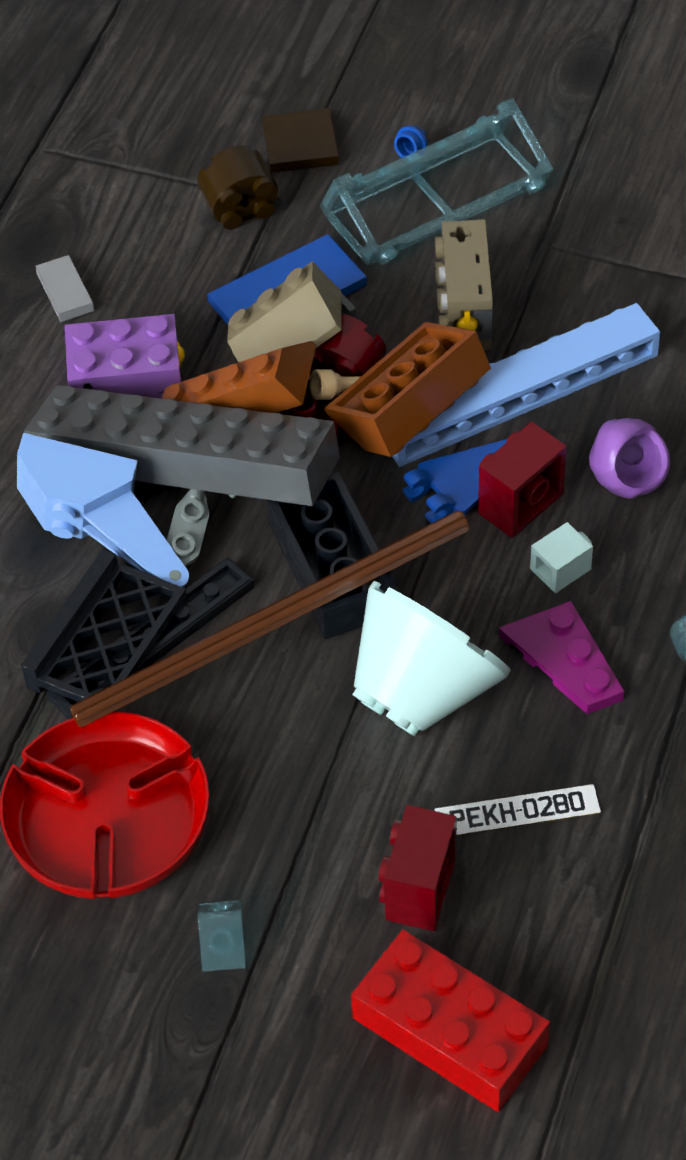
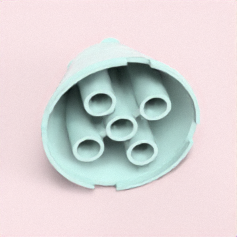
[352,581,511,737]

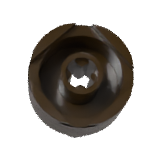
[197,145,278,230]

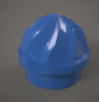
[394,126,429,160]

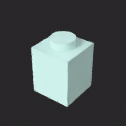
[530,522,593,593]

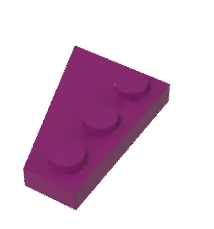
[499,601,624,714]

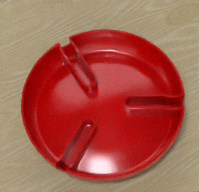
[0,712,209,899]

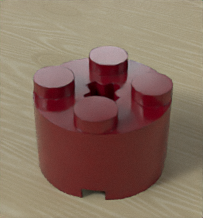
[310,314,386,377]

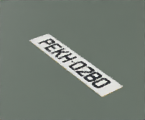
[435,784,601,835]

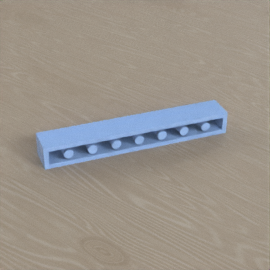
[392,303,660,467]

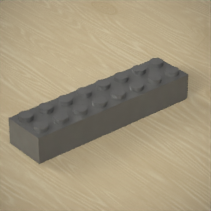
[24,385,340,506]

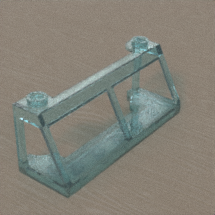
[320,98,553,266]

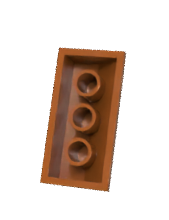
[324,322,491,457]
[162,341,316,413]

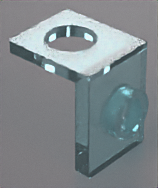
[198,900,246,971]

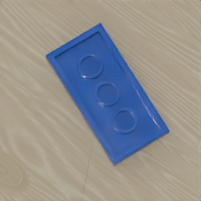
[207,234,367,325]

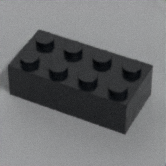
[266,471,398,640]

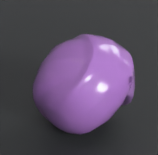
[589,418,671,499]

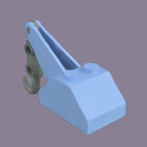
[17,433,236,588]

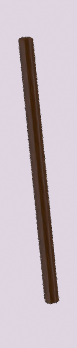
[70,510,469,727]

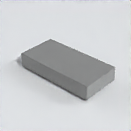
[35,255,94,322]

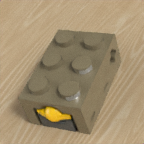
[435,220,493,350]

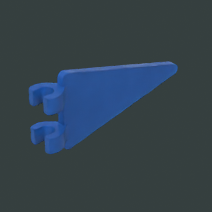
[402,439,507,523]

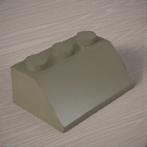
[227,261,342,363]

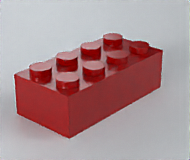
[351,929,550,1113]

